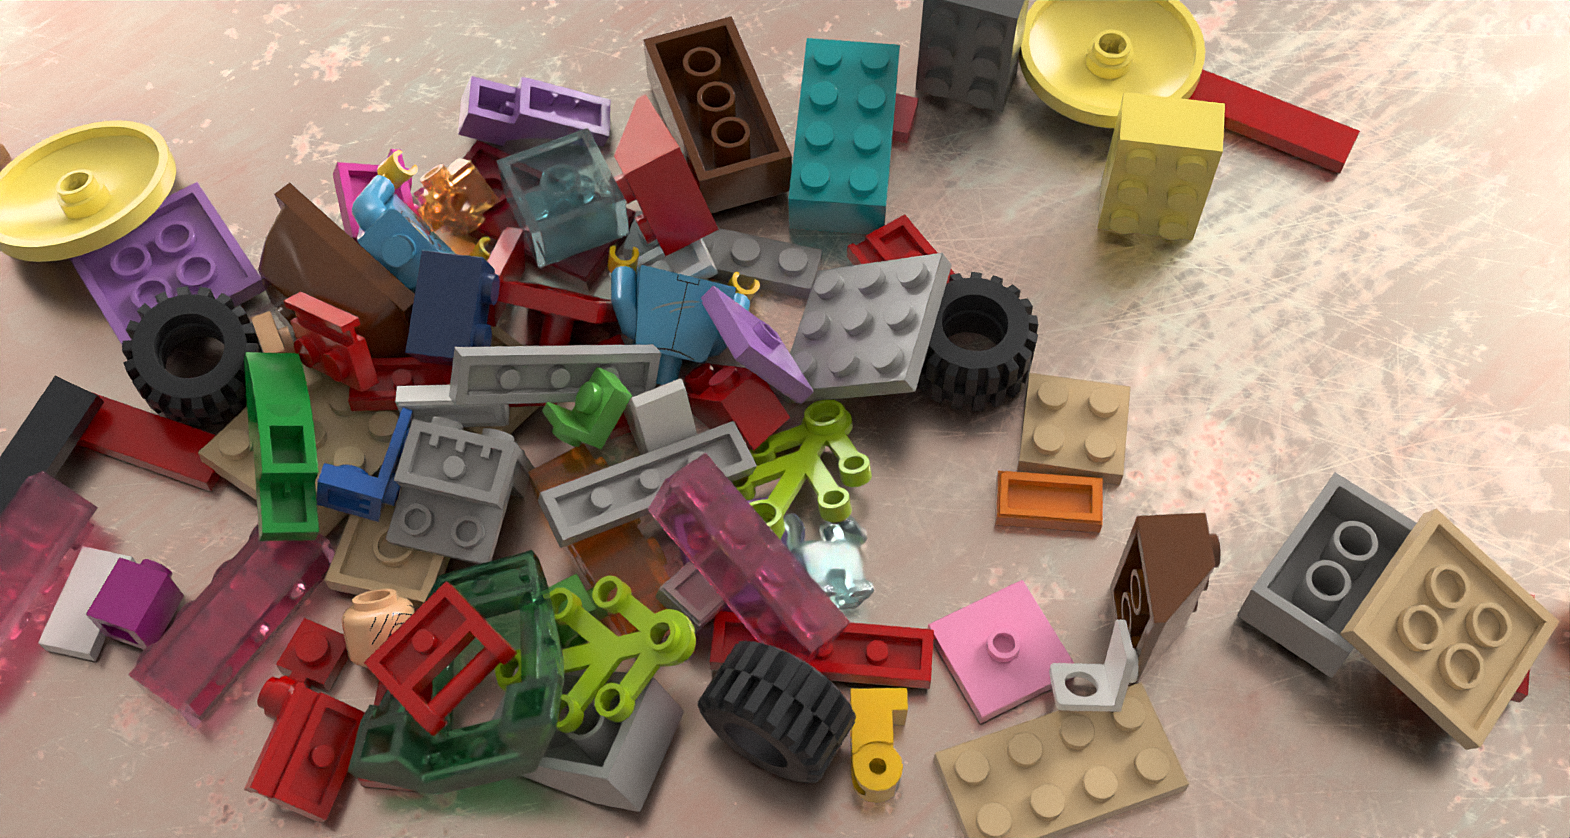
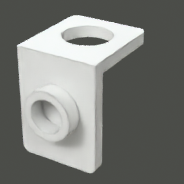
[1049,619,1138,712]

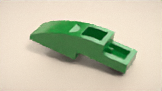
[244,352,319,541]

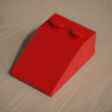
[614,94,719,257]

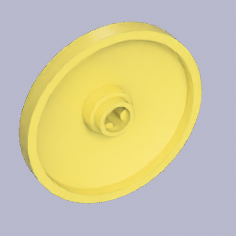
[1019,0,1205,128]
[0,120,176,262]

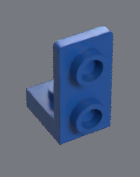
[316,407,413,522]

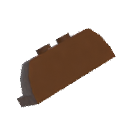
[258,183,415,358]

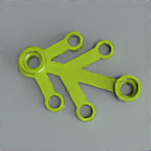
[722,400,872,549]
[495,575,696,733]

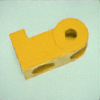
[849,688,908,803]

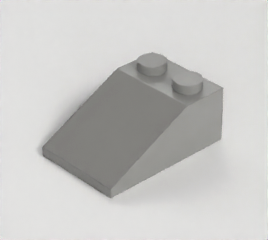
[474,666,684,812]

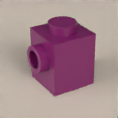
[86,557,184,652]

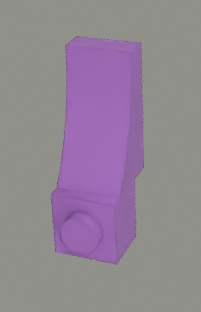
[458,76,611,147]

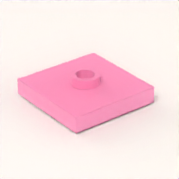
[927,579,1075,724]

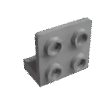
[394,417,536,509]
[386,463,529,566]

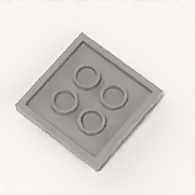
[777,253,952,403]

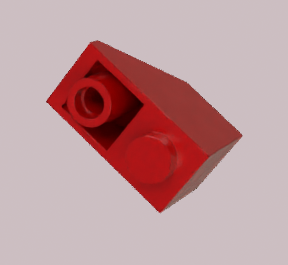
[684,363,790,450]

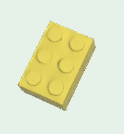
[1097,92,1225,240]

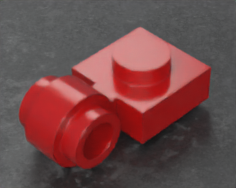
[257,618,349,720]

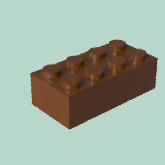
[643,16,792,213]

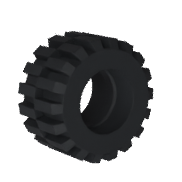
[917,272,1039,411]
[122,286,263,426]
[697,641,856,783]

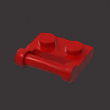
[364,581,518,736]

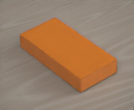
[995,470,1103,533]

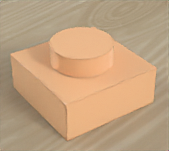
[251,311,296,353]

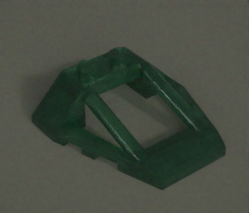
[348,550,564,795]

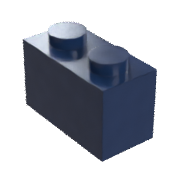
[405,250,500,366]

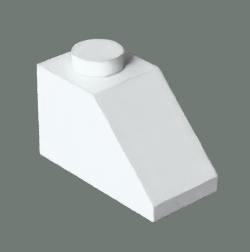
[623,378,697,455]

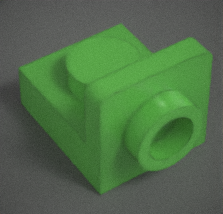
[542,367,632,449]

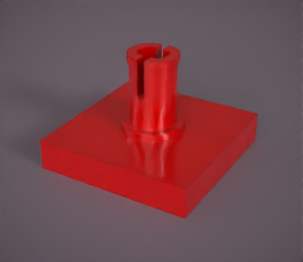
[498,281,618,346]

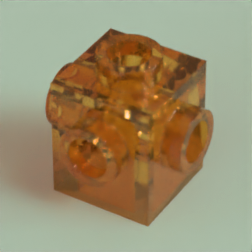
[413,158,499,236]

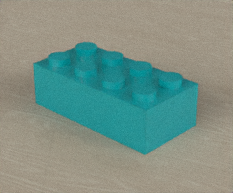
[788,38,900,235]

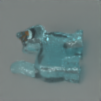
[784,513,875,613]

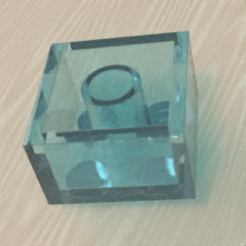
[497,128,630,268]

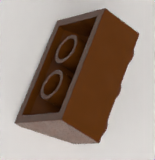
[1110,513,1221,686]

